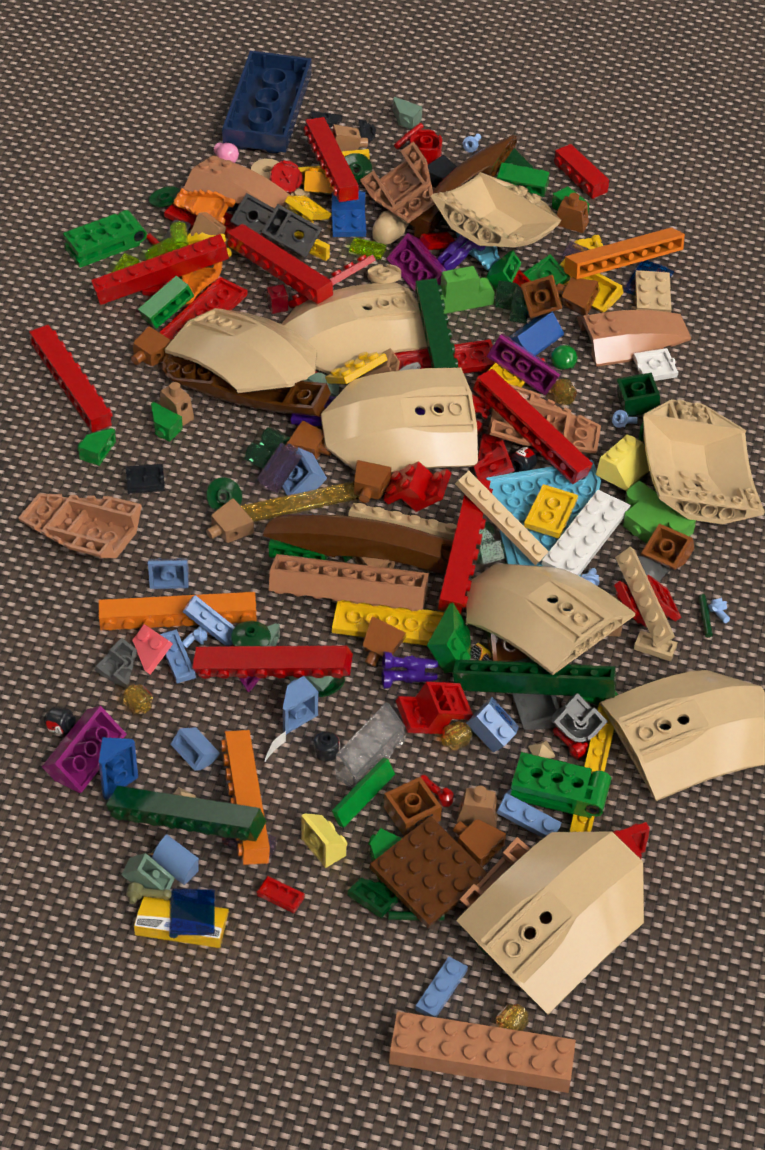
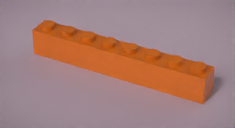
[564,227,685,279]
[99,592,257,630]
[221,730,270,865]

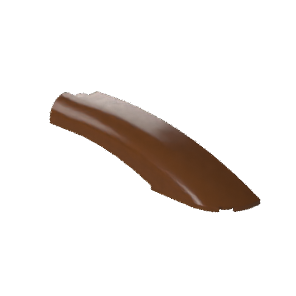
[410,135,517,239]
[162,354,331,417]
[263,514,453,575]

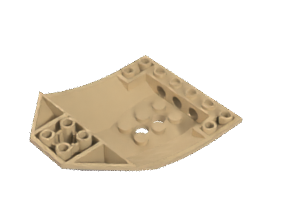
[431,172,561,247]
[281,282,427,375]
[165,308,317,393]
[321,368,478,473]
[643,399,765,524]
[466,564,635,675]
[600,670,765,801]
[456,832,644,1015]

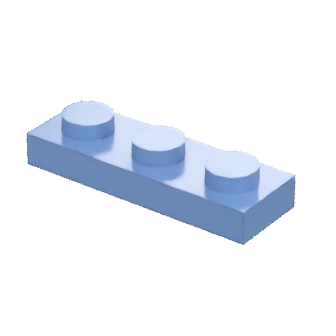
[182,595,235,647]
[160,629,196,683]
[496,793,562,838]
[415,957,468,1018]

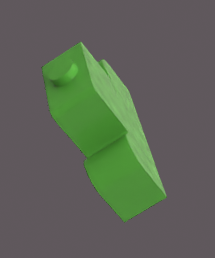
[440,266,495,314]
[623,481,696,544]

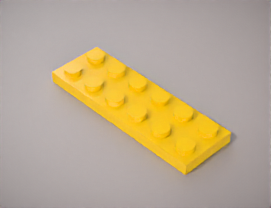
[332,600,445,646]

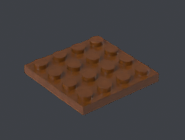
[369,816,487,928]

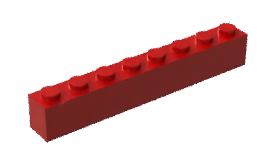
[303,117,359,202]
[227,224,333,304]
[91,234,229,305]
[29,324,113,433]
[473,368,593,484]
[438,478,493,615]
[192,645,353,679]

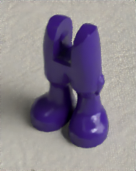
[437,234,486,271]
[381,652,438,689]

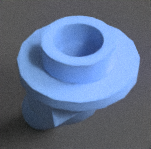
[463,134,481,152]
[612,410,637,428]
[582,568,600,586]
[708,598,730,623]
[182,626,207,648]

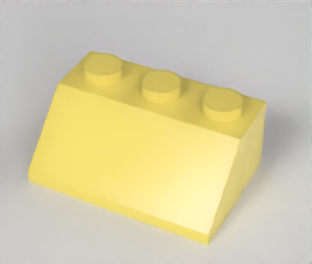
[596,434,650,491]

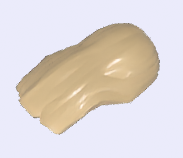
[372,210,409,245]

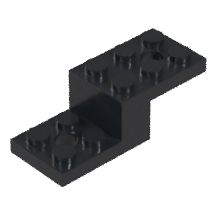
[230,193,322,259]

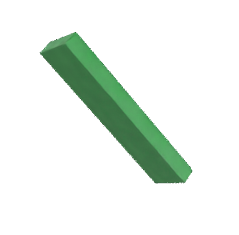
[332,758,395,828]

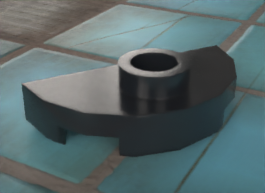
[311,111,343,127]
[359,120,376,143]

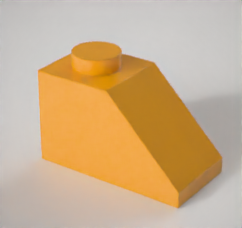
[304,167,333,193]

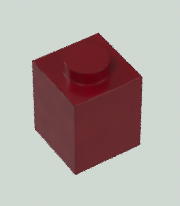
[267,284,288,314]

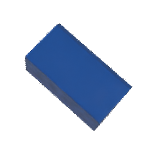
[509,311,564,356]
[99,737,138,800]

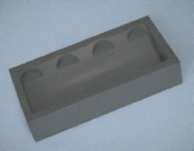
[512,657,559,730]

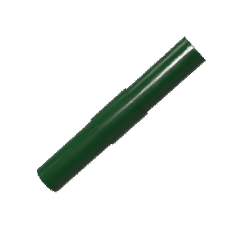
[698,594,713,638]
[388,911,445,921]

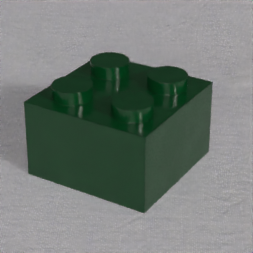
[617,372,660,417]

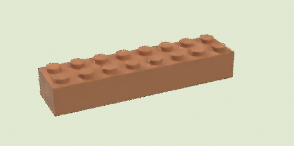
[269,554,429,611]
[389,1011,576,1093]

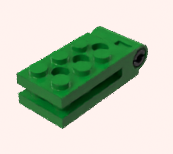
[63,210,147,268]
[511,752,611,818]

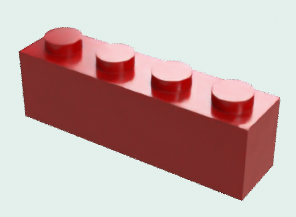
[554,144,609,199]

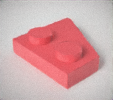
[133,624,173,675]

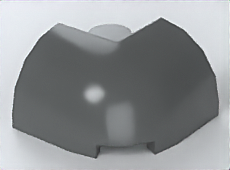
[551,693,608,742]

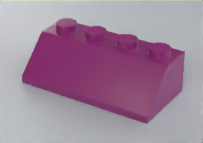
[386,233,447,291]
[487,334,561,396]
[42,706,127,793]

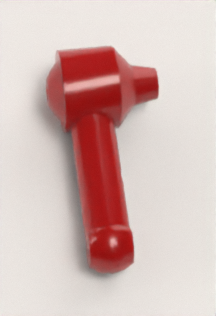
[553,727,589,759]
[420,775,454,807]

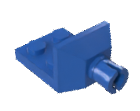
[332,190,366,237]

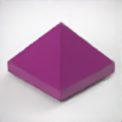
[239,677,261,692]

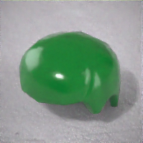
[551,345,578,370]

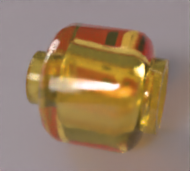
[551,379,577,405]
[123,684,153,714]
[441,721,472,751]
[496,1004,529,1031]

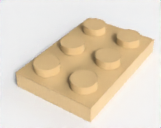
[635,270,671,312]

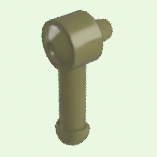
[126,882,172,904]

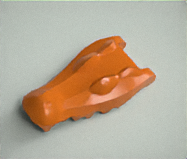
[174,188,236,225]
[181,262,222,305]

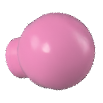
[214,142,239,163]

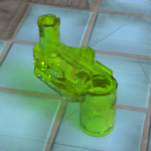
[144,222,189,261]

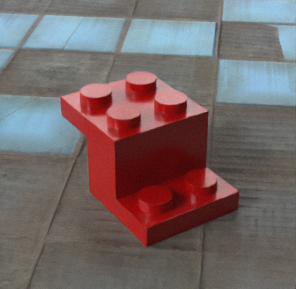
[384,461,452,512]
[614,575,682,627]
[395,682,473,734]
[613,822,650,859]

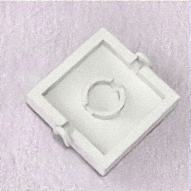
[633,348,678,381]

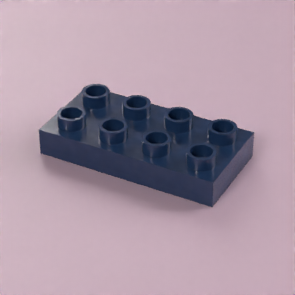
[222,50,312,153]

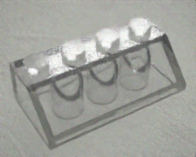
[336,702,406,789]

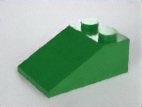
[427,603,471,673]

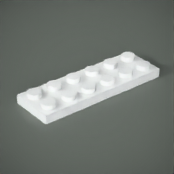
[542,490,631,575]

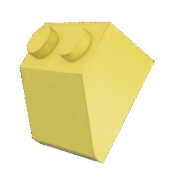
[301,813,347,868]

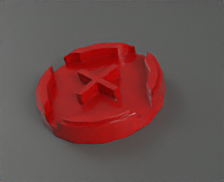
[269,160,303,194]

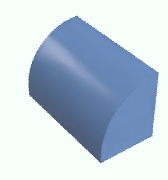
[171,727,220,771]
[153,834,199,885]

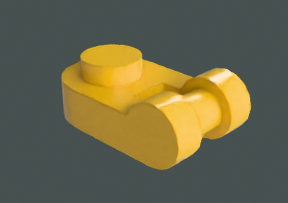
[573,235,604,254]

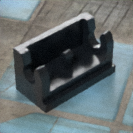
[126,464,165,494]

